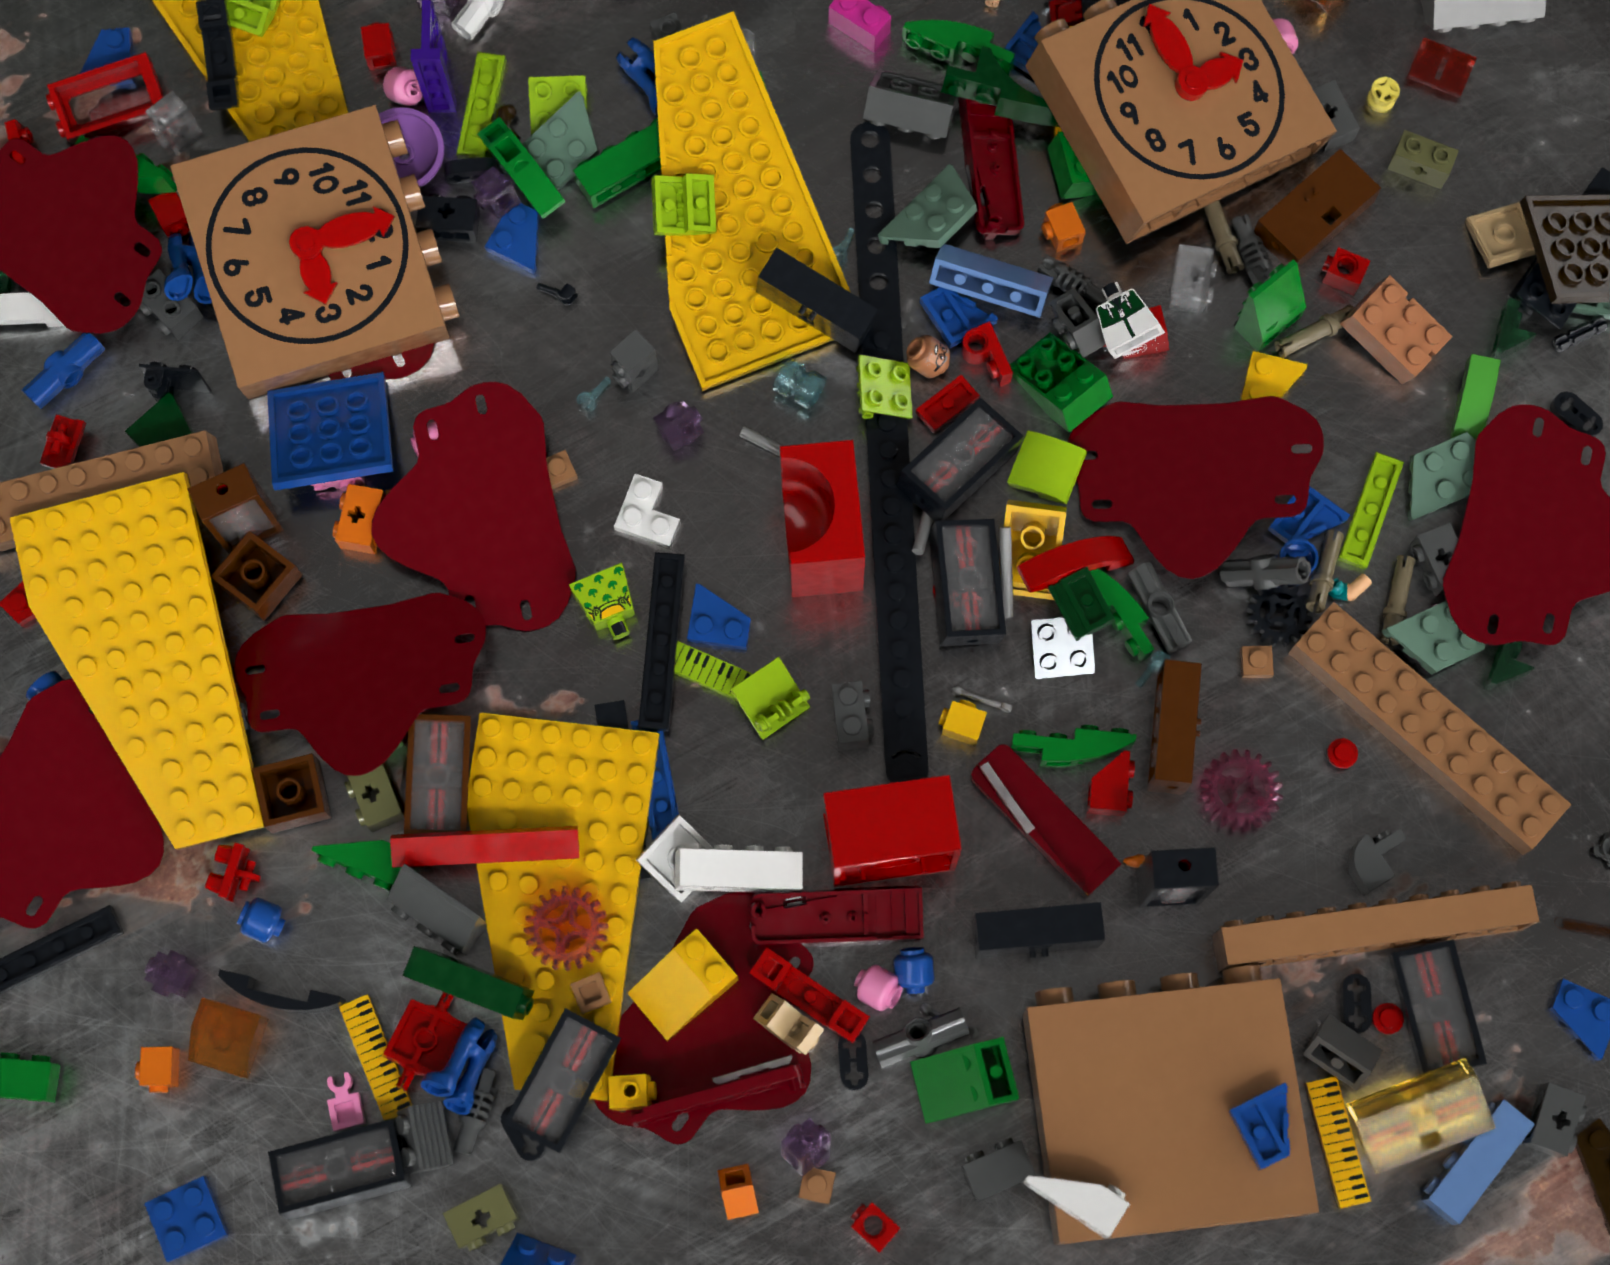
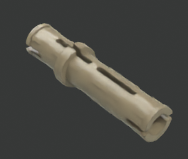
[1203,200,1245,274]
[1274,304,1354,358]
[1306,529,1344,613]
[1379,555,1416,646]

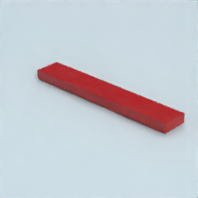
[390,826,579,868]

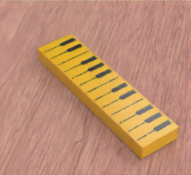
[339,994,414,1120]
[1305,1076,1371,1209]

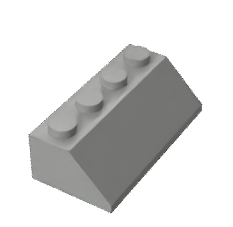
[1421,0,1546,32]

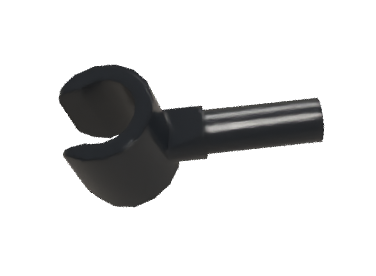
[536,283,578,306]

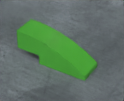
[1450,354,1501,440]

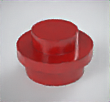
[1327,738,1358,769]
[1372,1003,1404,1035]

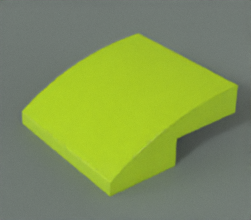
[226,0,281,37]
[651,173,716,236]
[1007,430,1087,505]

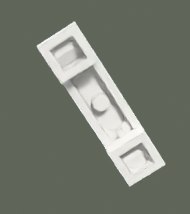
[0,293,65,327]

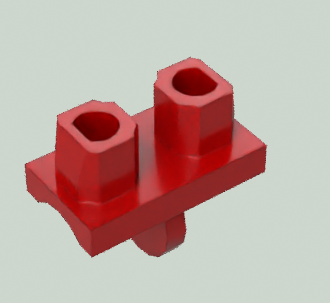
[39,414,86,469]
[205,842,261,903]

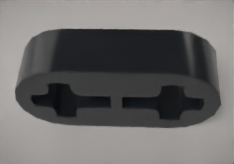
[444,157,499,184]
[1550,391,1603,437]
[1340,973,1372,1034]
[838,1033,869,1091]
[501,1105,546,1161]

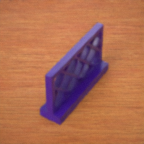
[411,0,457,113]

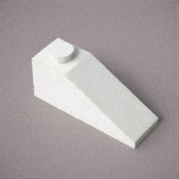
[1023,1175,1130,1239]

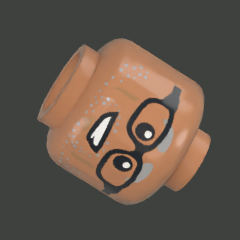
[906,335,950,378]

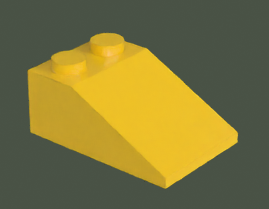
[999,499,1067,600]
[627,929,738,1041]

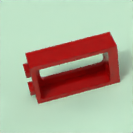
[45,52,170,144]

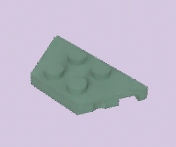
[498,91,599,191]
[878,164,977,248]
[1407,432,1476,521]
[1382,600,1485,675]

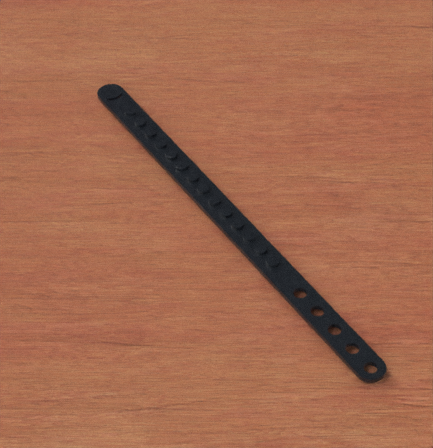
[850,122,929,783]

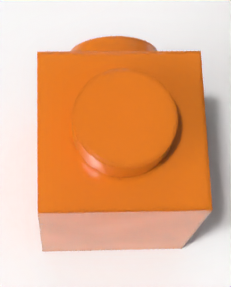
[1041,202,1086,253]
[135,1046,180,1093]
[717,1163,759,1220]

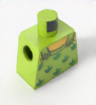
[569,562,635,640]

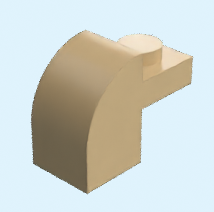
[753,994,825,1055]

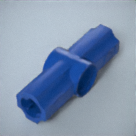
[22,332,106,409]

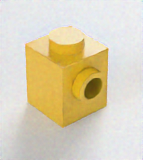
[938,700,987,747]
[608,1074,657,1111]

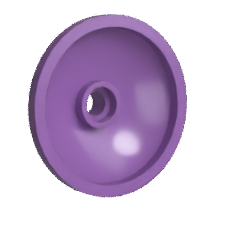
[379,107,445,188]

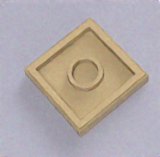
[1465,202,1536,268]

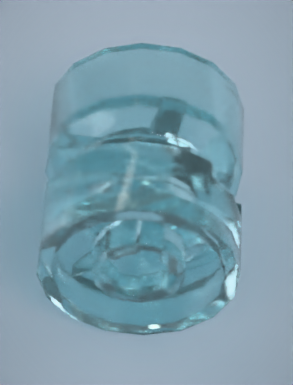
[772,358,827,411]

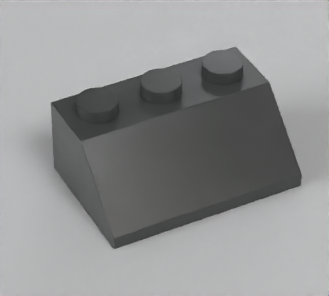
[863,69,958,139]
[387,864,487,956]

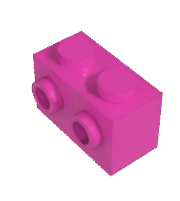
[829,0,891,53]

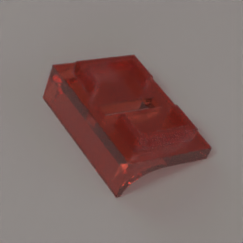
[1407,37,1477,98]

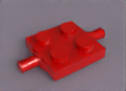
[383,992,467,1091]

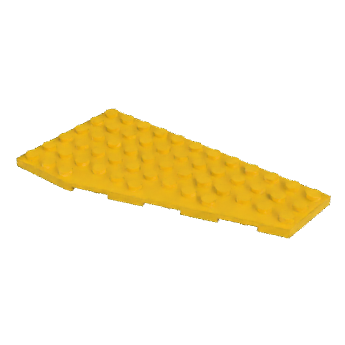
[151,0,349,142]
[653,11,851,391]
[9,472,264,849]
[467,712,660,1102]

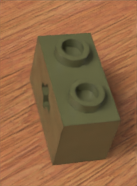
[1387,130,1459,189]
[344,763,405,832]
[443,1183,520,1252]

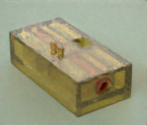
[1346,1058,1496,1175]

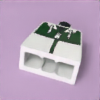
[1096,282,1165,359]

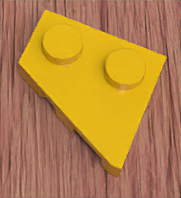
[1240,351,1308,401]

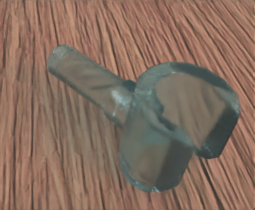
[833,228,855,265]
[577,377,611,411]
[1135,651,1170,688]

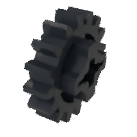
[1246,585,1313,647]

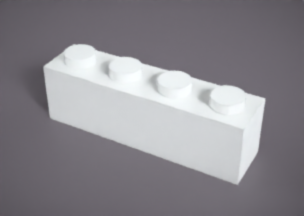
[675,844,803,892]

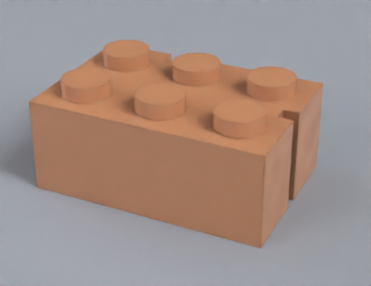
[1340,275,1453,384]

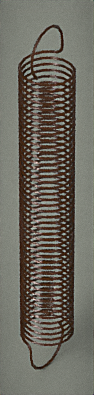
[1554,917,1610,938]

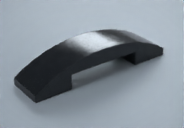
[196,0,239,111]
[218,969,346,1014]

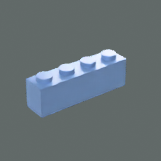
[929,244,1053,318]
[1422,1099,1535,1225]

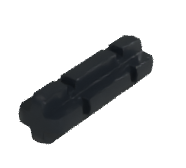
[1552,315,1608,352]

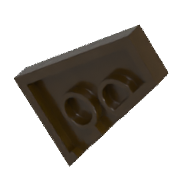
[1575,1118,1610,1235]

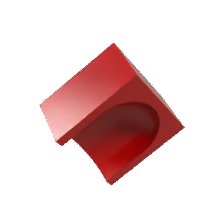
[780,440,865,597]
[823,775,962,888]

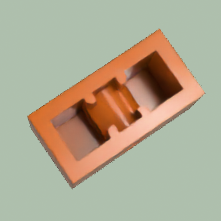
[333,484,386,554]

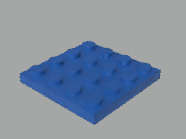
[267,372,393,491]

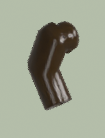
[495,104,521,141]

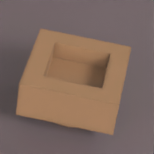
[546,450,578,490]
[1240,646,1274,678]
[570,972,612,1014]
[798,1166,836,1205]

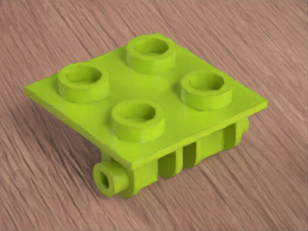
[528,75,587,135]
[856,355,913,419]
[730,657,811,740]

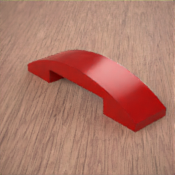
[1017,536,1135,593]
[749,947,870,1044]

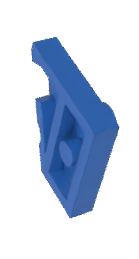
[80,27,134,86]
[919,287,998,349]
[687,584,751,650]
[1549,979,1610,1061]

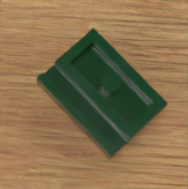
[1048,567,1116,641]

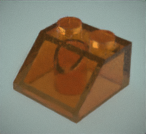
[188,997,269,1079]

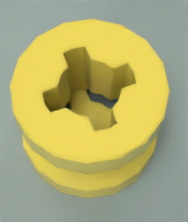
[1367,77,1400,113]

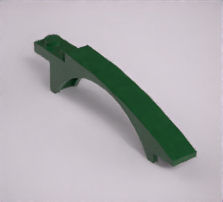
[941,46,1060,127]

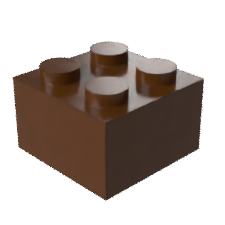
[211,531,302,621]
[252,753,332,834]

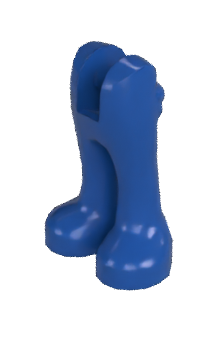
[616,37,658,117]
[164,233,212,304]
[420,1018,498,1115]

